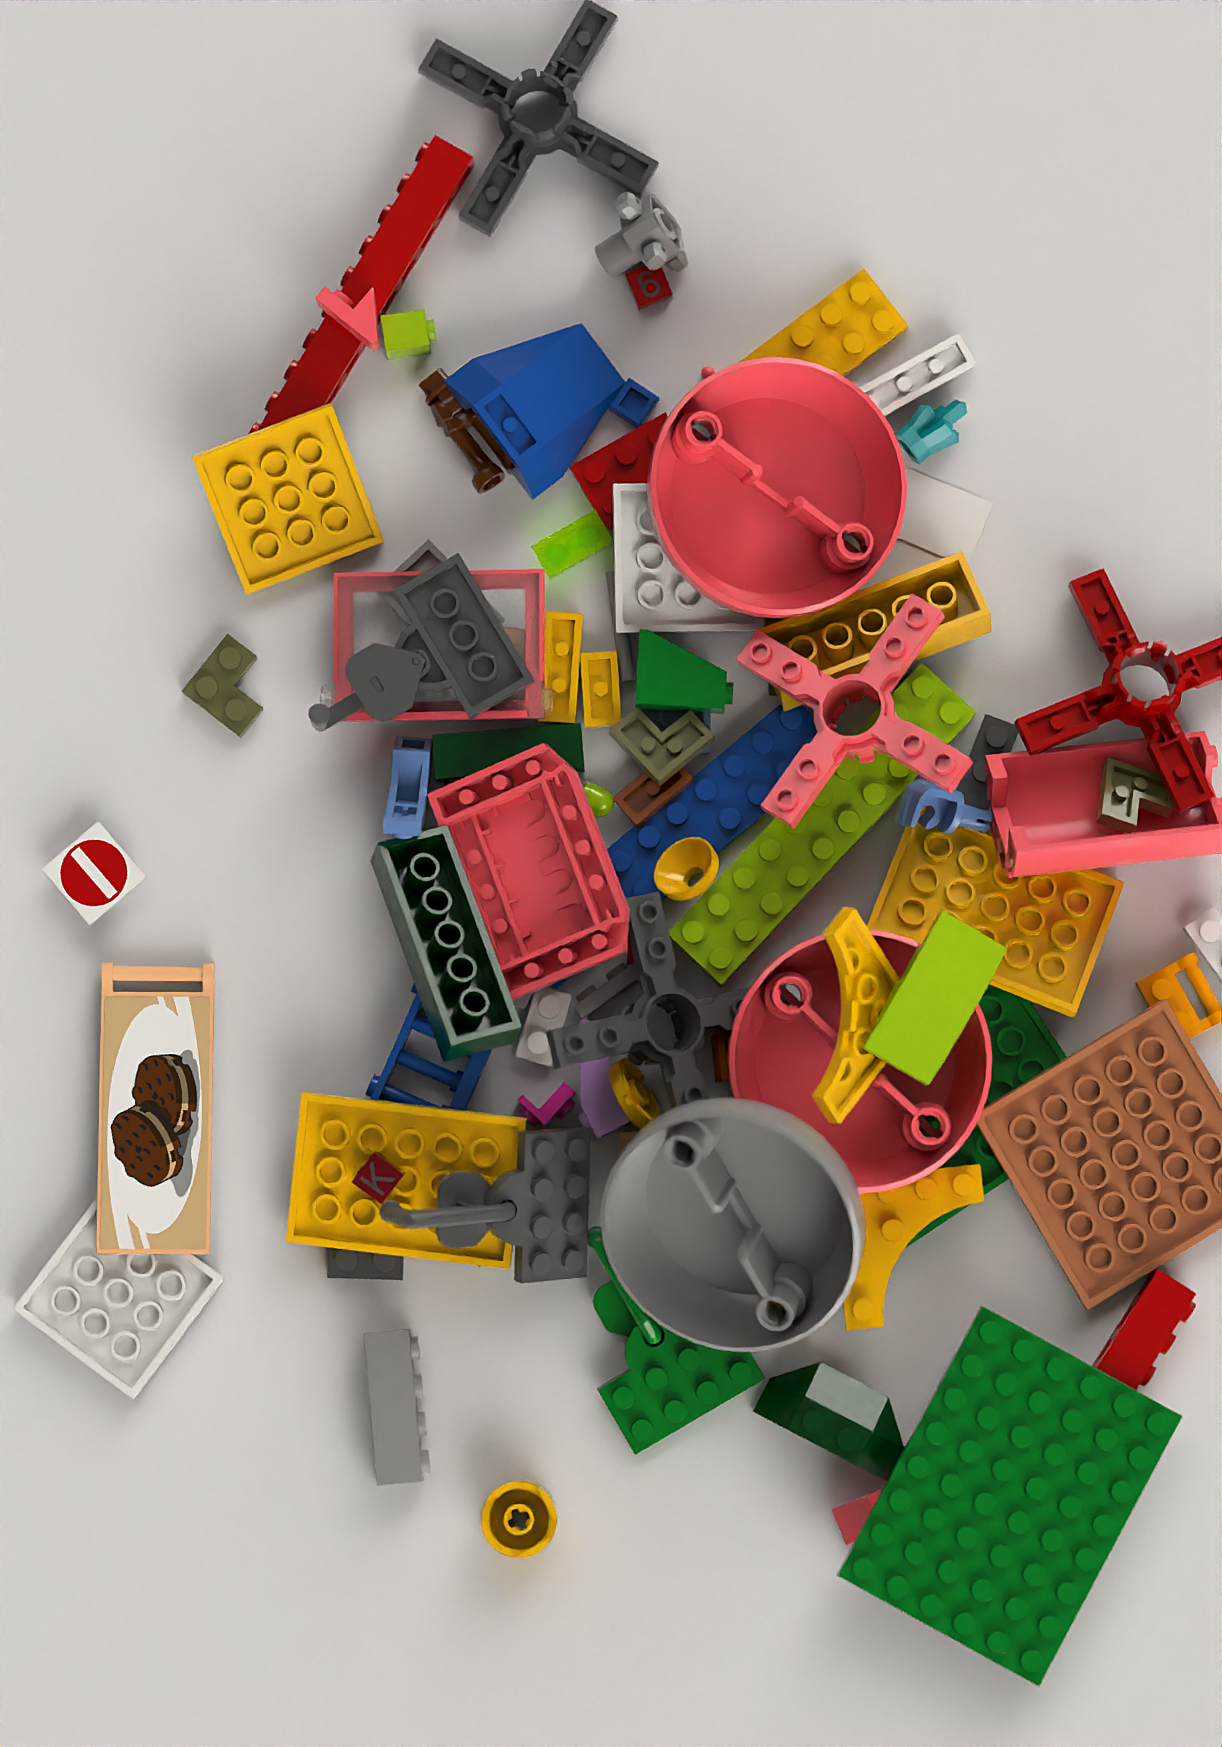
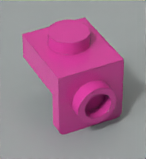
[517,1082,576,1127]

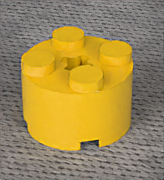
[481,1480,558,1558]

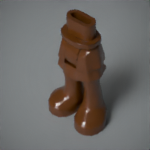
[419,368,515,494]

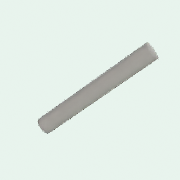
[606,571,635,683]

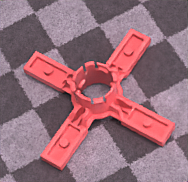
[736,593,972,829]

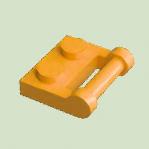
[1135,951,1222,1039]

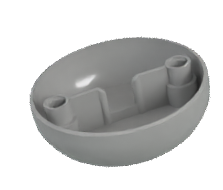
[600,1098,866,1352]

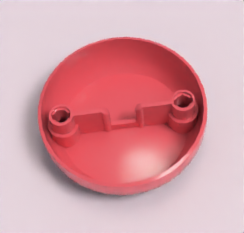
[647,357,907,618]
[727,929,992,1193]

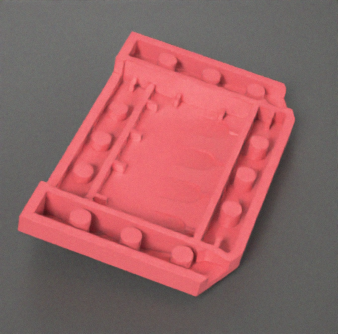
[427,743,630,1001]

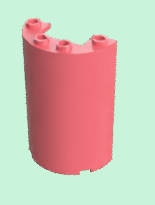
[985,731,1222,878]

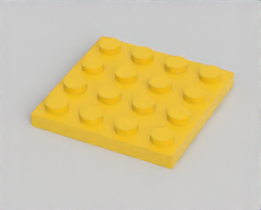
[192,403,384,595]

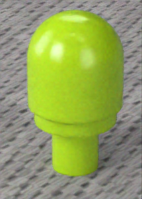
[583,782,614,817]

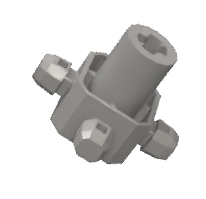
[595,192,688,277]

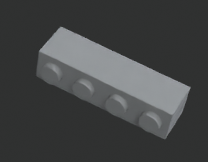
[363,1329,430,1486]

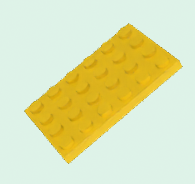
[866,806,1125,1018]
[286,1091,527,1269]

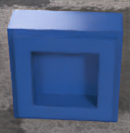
[609,378,660,428]

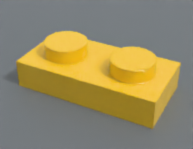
[580,651,622,729]

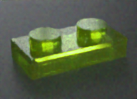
[531,510,613,580]

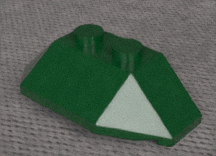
[753,1362,904,1481]

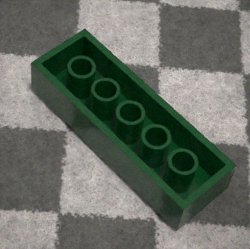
[370,825,522,1062]

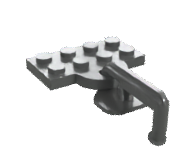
[308,553,535,732]
[379,1126,591,1283]

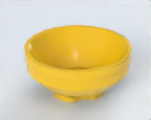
[654,837,719,901]

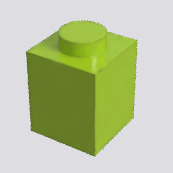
[381,309,437,360]

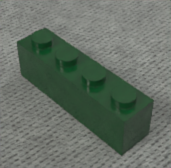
[432,723,585,786]

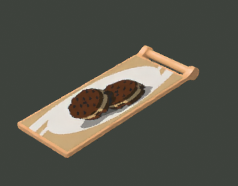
[96,962,215,1255]

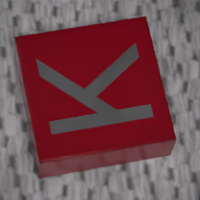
[352,1151,405,1205]

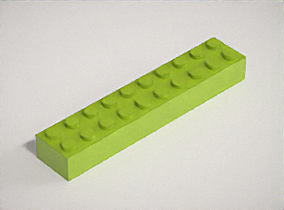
[669,663,976,988]

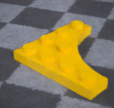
[812,907,900,1124]
[843,1164,984,1331]

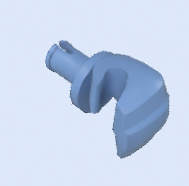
[896,779,993,834]

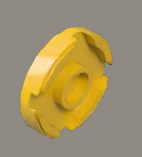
[608,1058,660,1129]

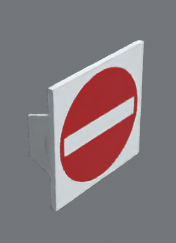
[42,821,146,925]

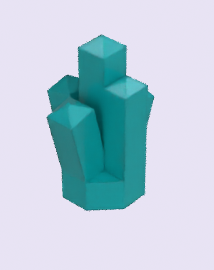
[895,399,968,464]

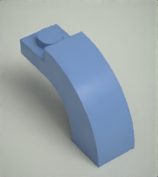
[383,736,433,839]

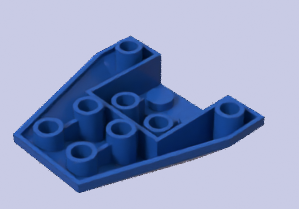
[443,323,626,500]

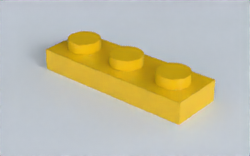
[538,611,583,725]

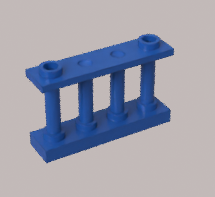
[365,983,492,1111]

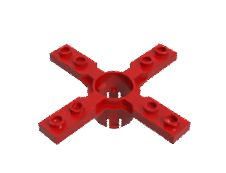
[1014,568,1222,815]

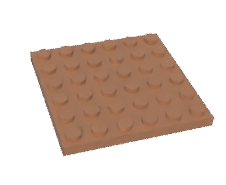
[976,999,1222,1310]

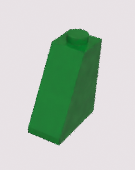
[635,629,734,714]

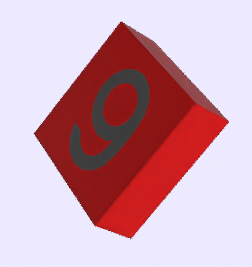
[625,266,673,310]

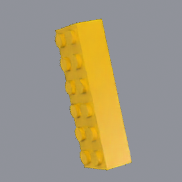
[754,551,992,712]

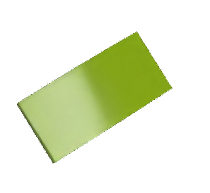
[862,910,1008,1086]

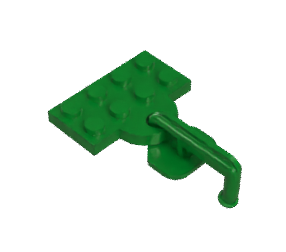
[588,1226,765,1455]

